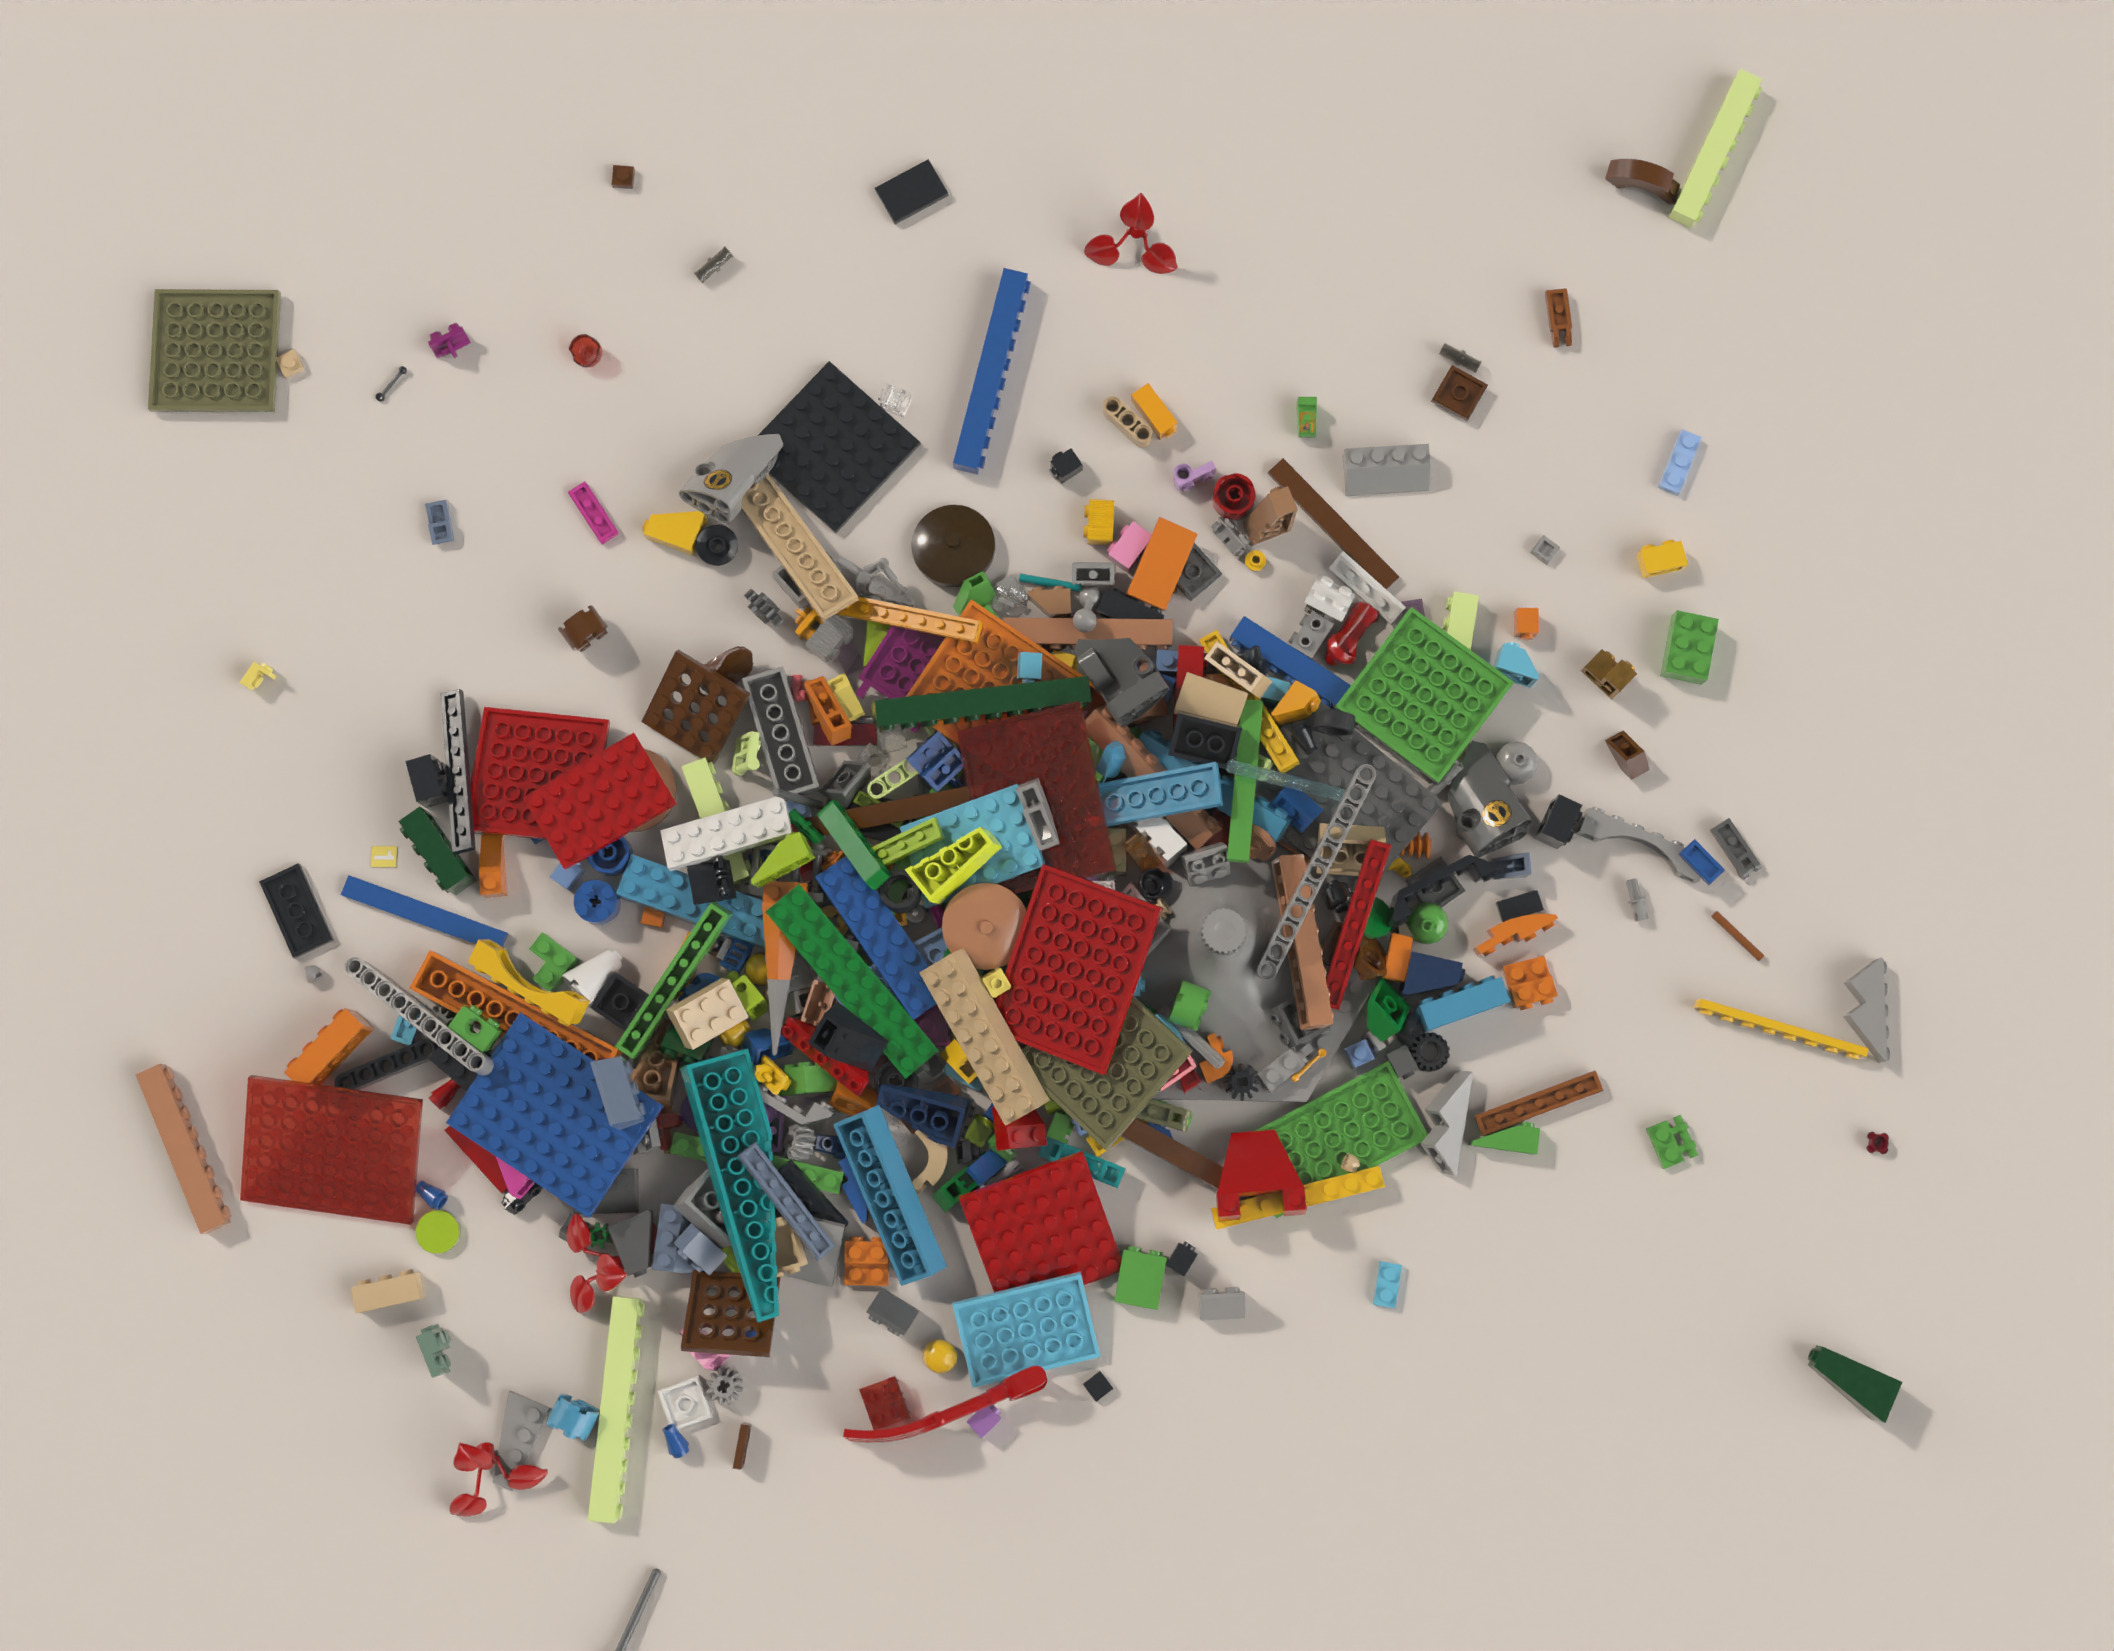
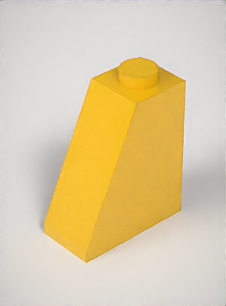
[642,511,708,556]

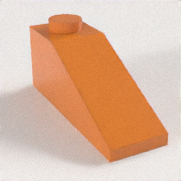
[804,676,852,746]
[479,834,507,898]

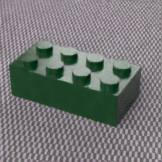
[398,806,477,895]

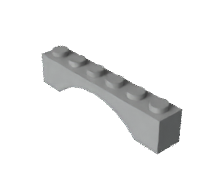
[1576,807,1701,884]

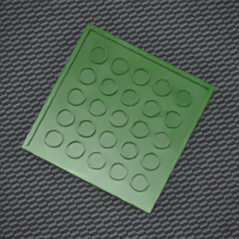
[1335,607,1514,784]

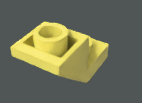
[827,673,865,722]

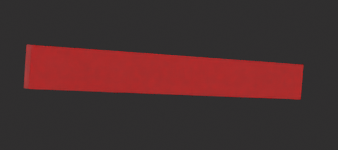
[1326,838,1392,1010]

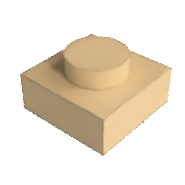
[276,349,305,378]

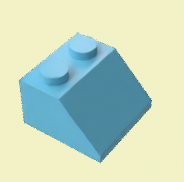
[1493,642,1539,688]

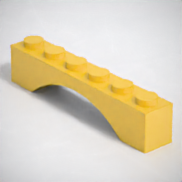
[468,939,590,1026]

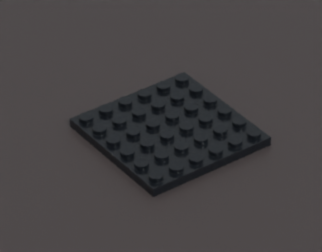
[757,361,921,534]

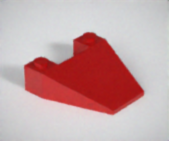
[1216,1129,1307,1222]

